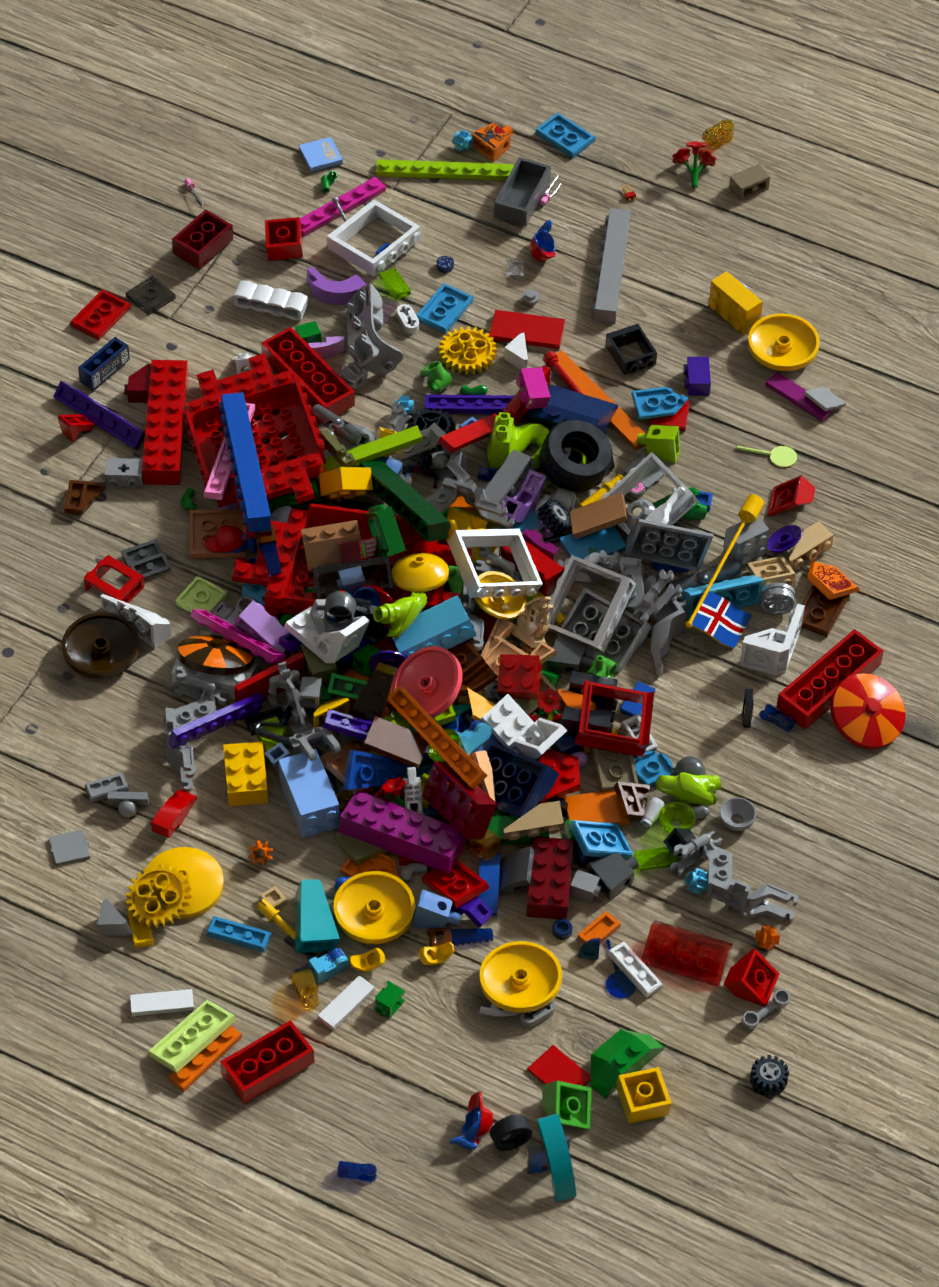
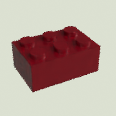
[172,209,233,269]

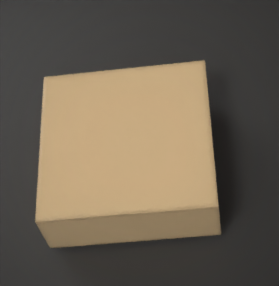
[259,886,287,910]

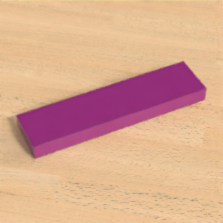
[765,372,834,422]

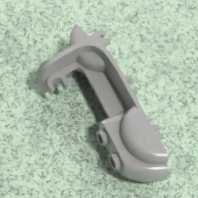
[346,283,403,376]

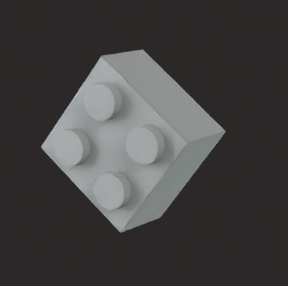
[723,516,770,565]

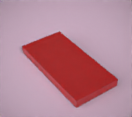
[489,309,565,349]
[235,652,305,702]

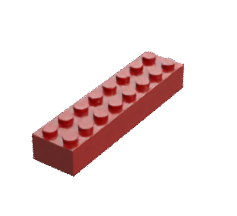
[142,360,189,485]

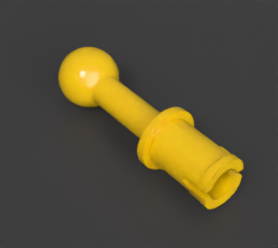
[256,898,295,940]

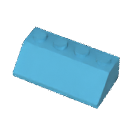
[681,575,763,619]
[388,595,477,658]

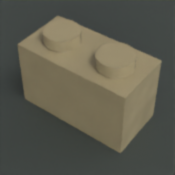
[729,164,770,201]

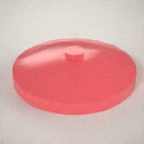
[391,646,462,718]

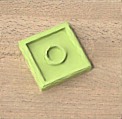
[175,576,228,613]

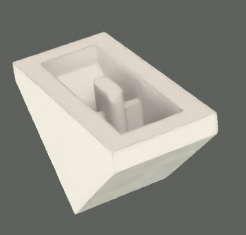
[504,333,528,370]

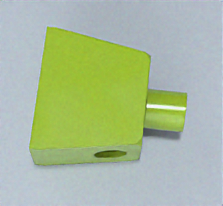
[637,425,680,463]

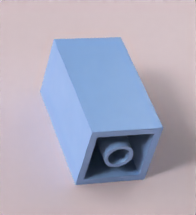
[278,749,340,838]

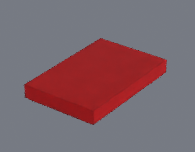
[70,290,131,341]
[422,860,489,908]

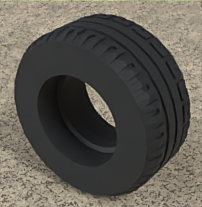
[539,420,613,492]

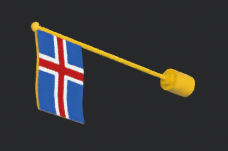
[685,494,764,649]

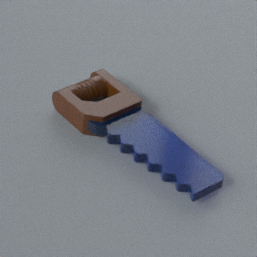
[255,524,282,576]
[427,928,493,947]

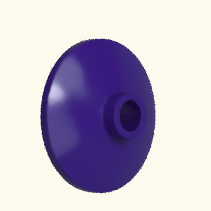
[767,525,802,553]
[369,650,406,670]

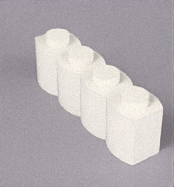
[233,281,308,321]

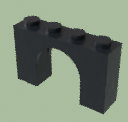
[561,671,618,737]

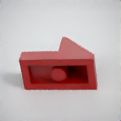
[58,414,95,442]

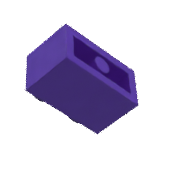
[683,357,711,396]

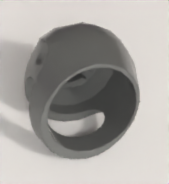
[324,591,356,630]

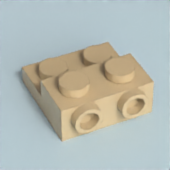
[747,556,796,589]

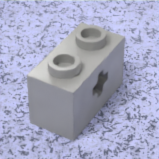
[105,458,143,488]

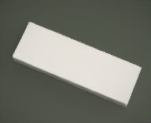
[607,942,663,998]
[318,975,375,1031]
[130,989,194,1016]

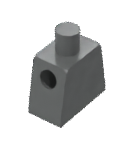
[547,633,595,675]
[588,853,639,901]

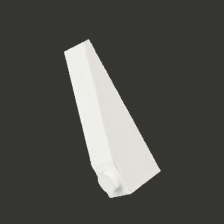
[100,594,171,649]

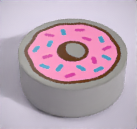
[628,481,646,498]

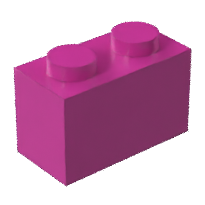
[516,367,551,409]

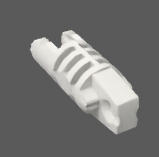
[403,767,424,815]

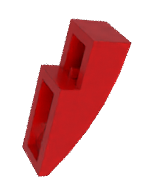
[151,789,197,838]

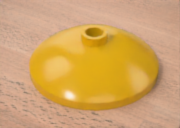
[391,553,449,592]
[475,571,527,620]

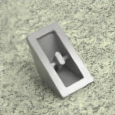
[97,898,133,936]

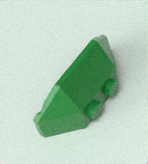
[590,1029,664,1099]

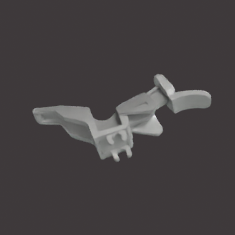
[615,557,687,675]

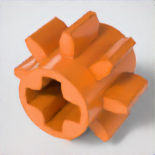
[248,840,274,866]
[755,926,780,949]

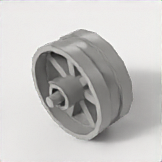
[761,582,795,615]

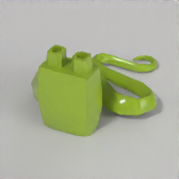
[487,412,586,490]

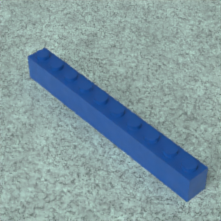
[218,392,271,532]

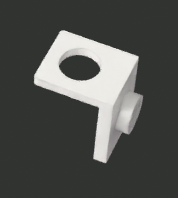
[234,353,253,374]

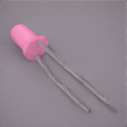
[540,175,561,205]
[184,178,204,206]

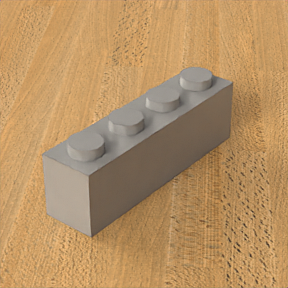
[473,449,536,524]

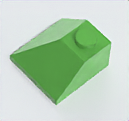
[542,1081,592,1130]

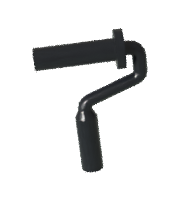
[254,705,293,746]

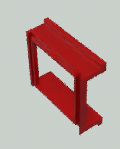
[574,680,655,757]

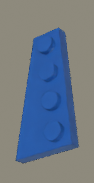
[343,750,417,790]

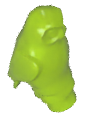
[373,592,427,639]
[656,772,721,806]

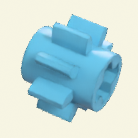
[452,130,473,152]
[395,396,414,418]
[685,868,708,894]

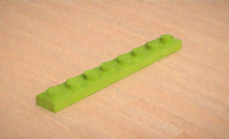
[376,159,514,181]

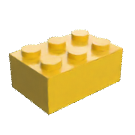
[709,271,763,335]
[223,741,268,807]

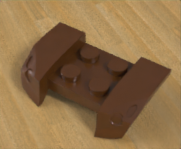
[448,640,498,696]

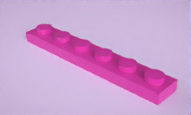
[300,177,386,237]
[190,609,286,664]

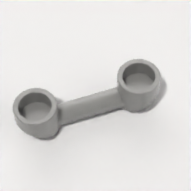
[742,989,790,1029]

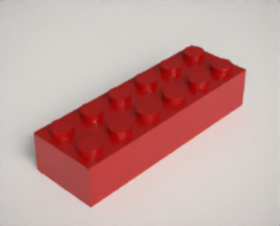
[261,327,355,416]
[776,629,884,730]

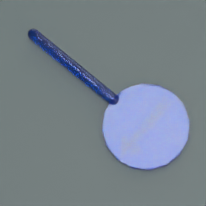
[606,939,636,998]

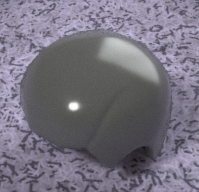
[675,756,706,776]

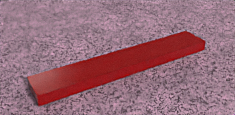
[438,413,498,453]

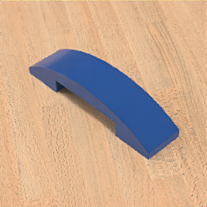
[478,845,501,916]

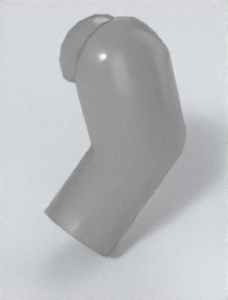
[679,802,710,820]
[400,863,427,881]

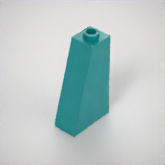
[295,879,340,953]

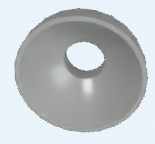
[625,499,656,530]
[720,797,756,831]

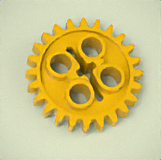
[438,326,497,375]
[125,863,192,928]

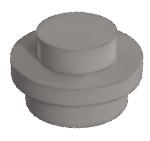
[522,290,540,306]

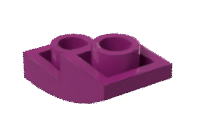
[522,529,558,560]

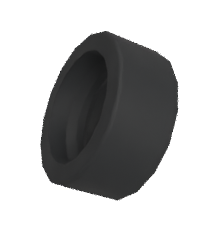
[490,1114,532,1151]

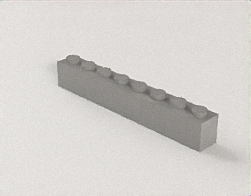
[591,208,631,323]

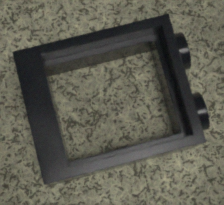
[605,324,657,375]

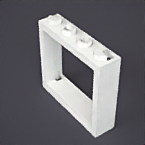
[327,200,421,277]
[600,452,698,535]
[447,529,543,598]
[548,555,636,653]

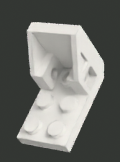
[740,604,805,676]
[284,607,370,663]
[480,694,567,760]

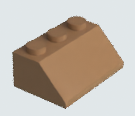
[301,520,365,573]

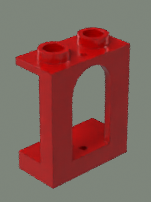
[84,555,144,603]

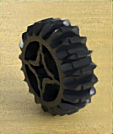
[407,408,456,452]

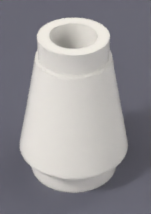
[640,797,665,828]

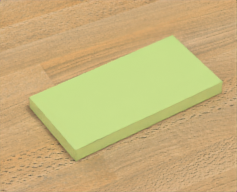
[148,1000,236,1073]

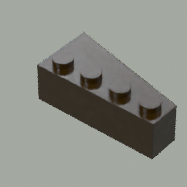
[336,662,397,743]

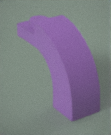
[306,266,367,305]
[501,469,548,522]

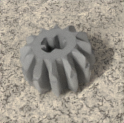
[340,361,368,391]

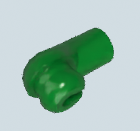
[321,170,338,193]
[460,385,488,395]
[181,488,197,512]

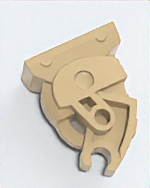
[511,597,554,648]

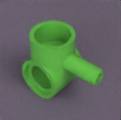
[420,361,452,394]
[586,654,617,678]

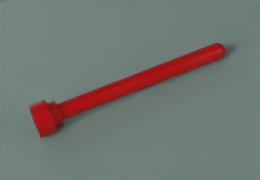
[542,351,583,394]

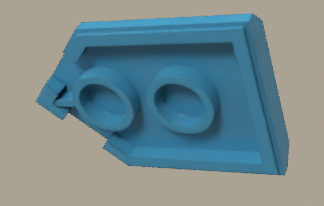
[631,387,688,420]

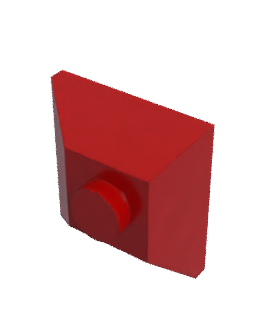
[767,475,815,517]
[724,949,780,1007]

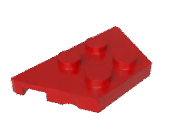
[539,749,581,804]

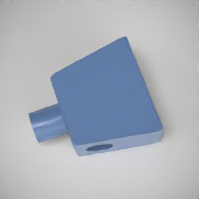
[411,889,461,929]

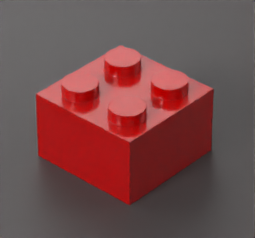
[265,217,303,261]
[497,654,542,700]

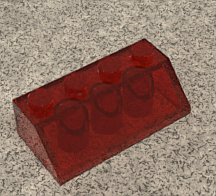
[641,920,733,987]

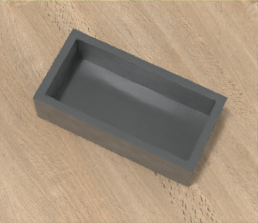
[494,157,551,226]

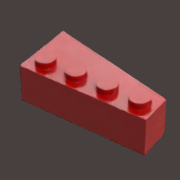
[499,540,565,597]

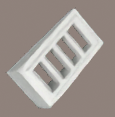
[620,714,658,752]

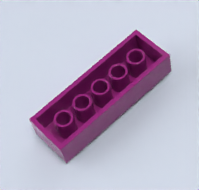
[339,790,466,874]

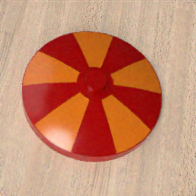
[830,673,906,749]

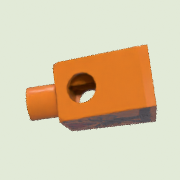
[471,123,513,162]

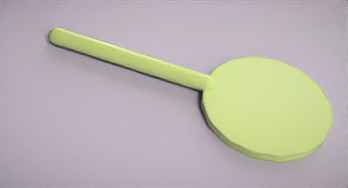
[736,446,797,468]

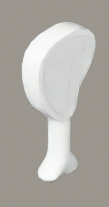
[645,487,685,524]

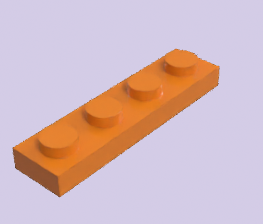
[168,1025,242,1092]

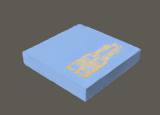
[299,137,343,172]

